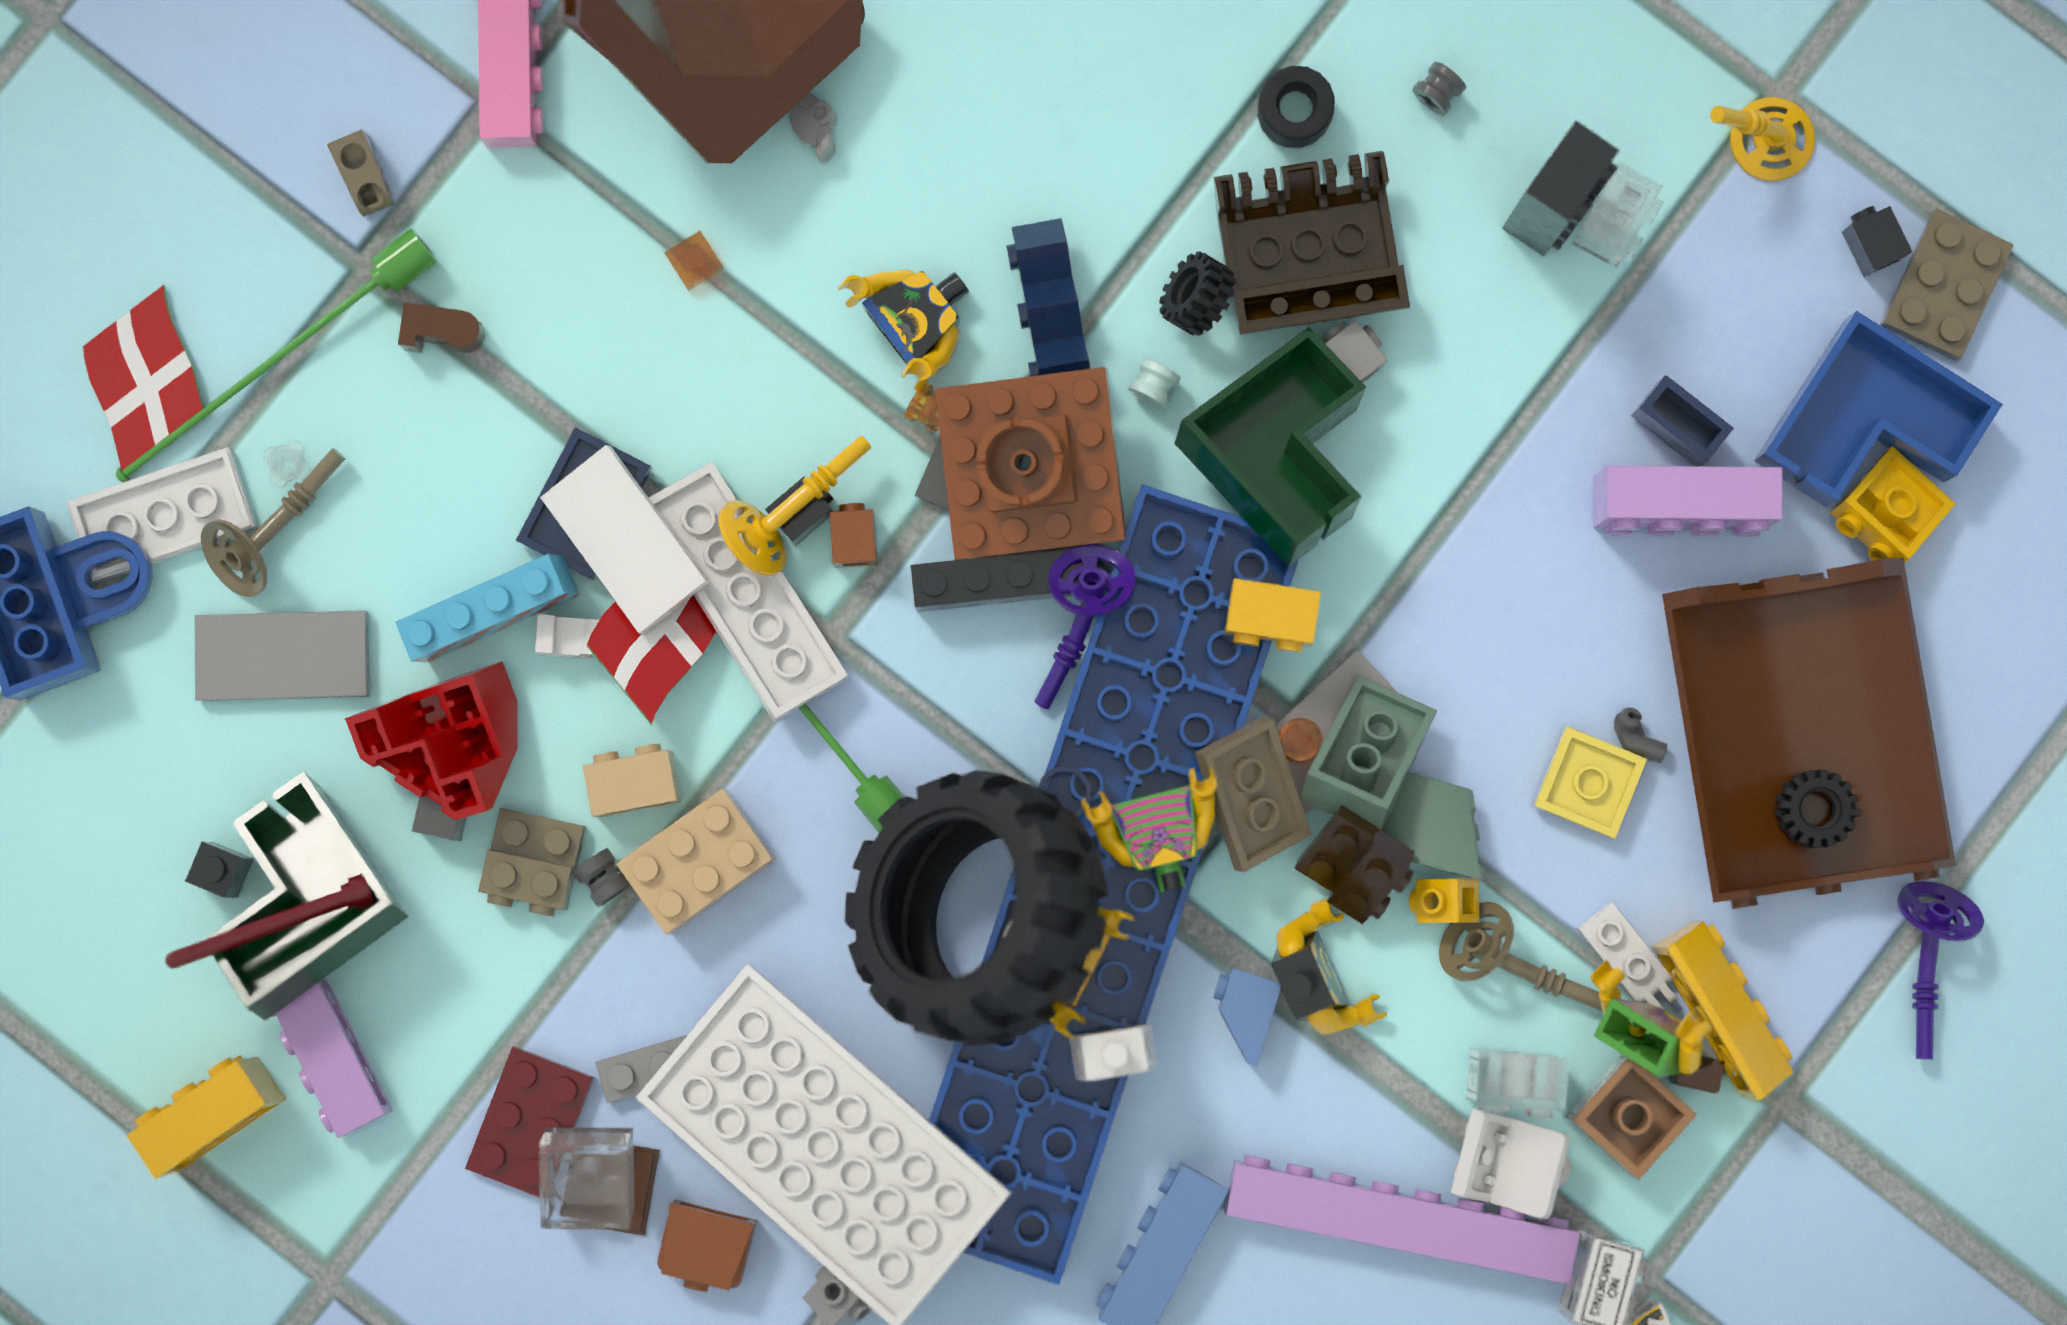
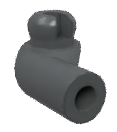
[1614,707,1667,763]

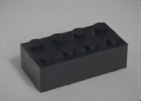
[1502,120,1619,257]

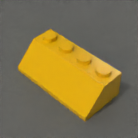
[1652,921,1794,1101]

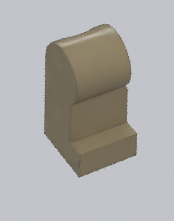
[327,129,395,217]

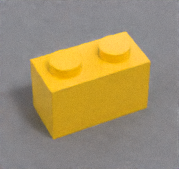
[1224,578,1321,653]

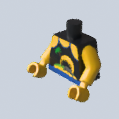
[837,269,969,391]
[1271,898,1387,1035]

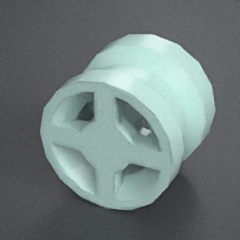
[1128,358,1181,409]

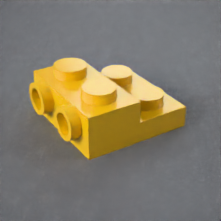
[1830,446,1956,563]

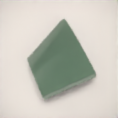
[1382,773,1485,882]

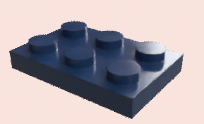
[516,427,652,581]

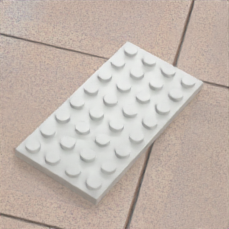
[636,964,1012,1325]

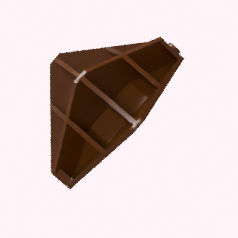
[561,0,865,164]

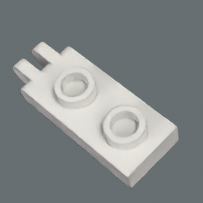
[1577,902,1677,1010]

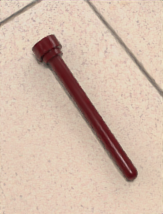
[165,873,375,969]

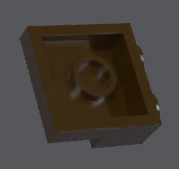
[1294,805,1415,925]

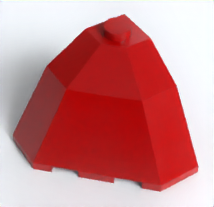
[345,661,518,820]

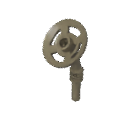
[201,448,345,597]
[1439,902,1602,1011]

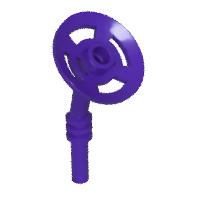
[1034,544,1135,709]
[1897,881,1984,1060]

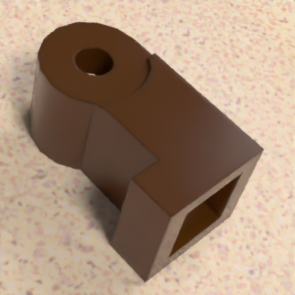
[398,303,485,353]

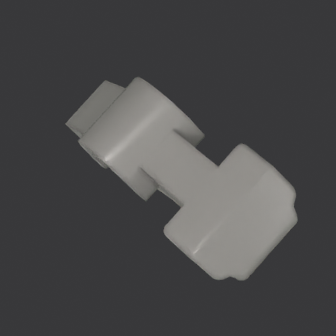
[790,92,837,163]

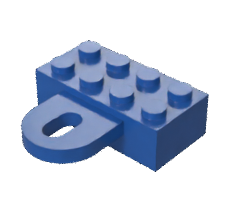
[0,506,153,701]

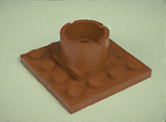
[935,367,1127,560]

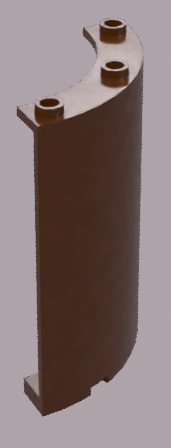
[1662,558,1956,909]

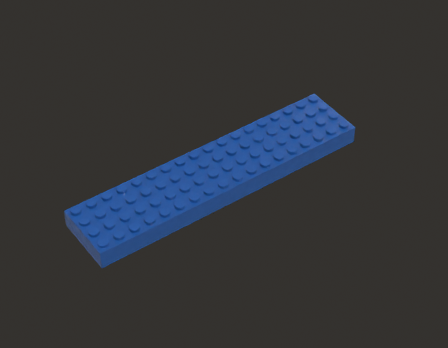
[929,484,1299,1285]

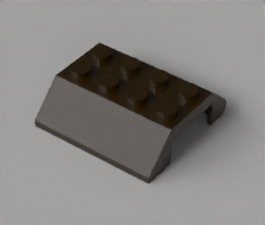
[1213,150,1410,335]

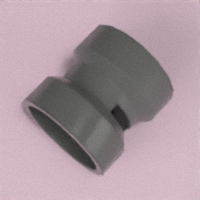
[573,848,631,908]

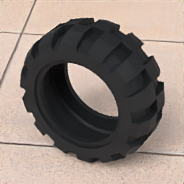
[844,770,1108,1046]

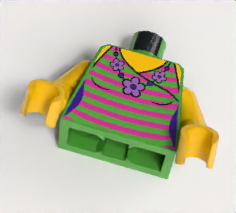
[1081,767,1217,893]
[1590,960,1711,1077]

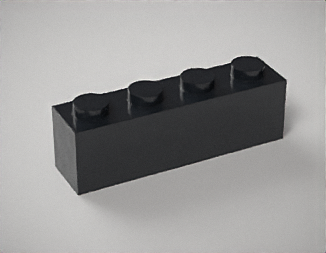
[911,548,1082,612]

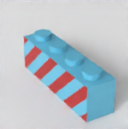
[395,554,580,662]

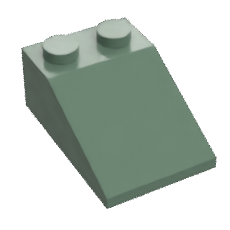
[1300,675,1437,830]

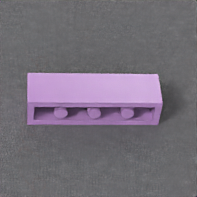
[272,977,393,1138]

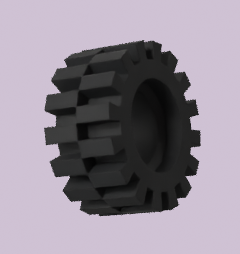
[1159,251,1236,336]
[1774,769,1860,848]

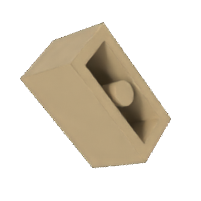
[583,744,681,818]

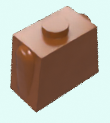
[657,1200,758,1292]

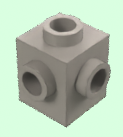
[802,1266,872,1325]

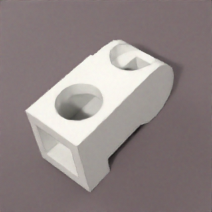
[535,614,599,658]

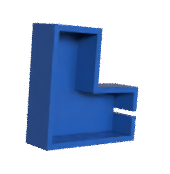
[1754,311,2003,507]

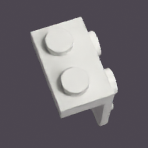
[1451,1108,1570,1219]

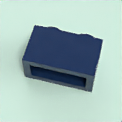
[1631,375,1734,467]

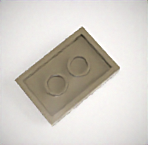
[1880,208,2014,361]
[1195,716,1312,873]

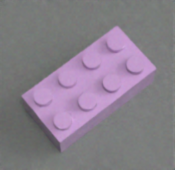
[1593,466,1782,537]

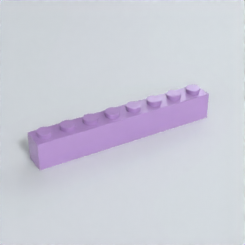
[1224,1155,1580,1284]

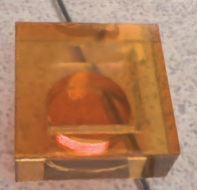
[664,231,724,291]

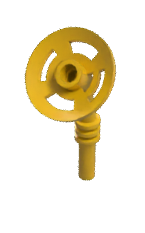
[1710,97,1815,181]
[718,436,871,576]

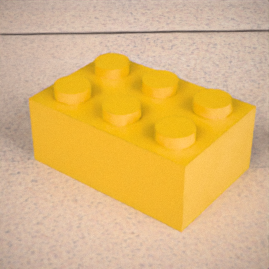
[126,1055,286,1179]

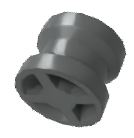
[1412,62,1467,115]

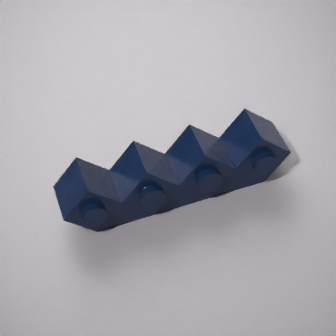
[1006,218,1090,376]

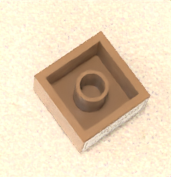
[1566,1054,1697,1180]

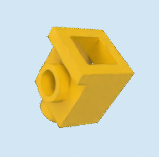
[1409,878,1479,923]

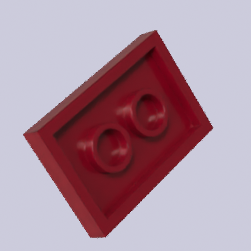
[465,1046,595,1199]

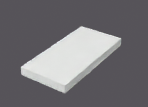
[540,445,710,634]
[67,447,258,583]

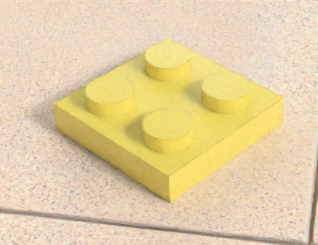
[1533,726,1647,839]

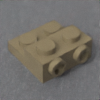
[478,808,586,917]

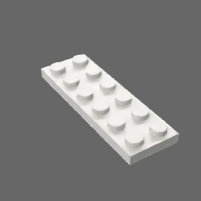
[649,462,848,722]

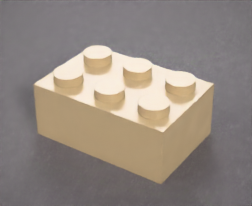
[616,788,776,935]

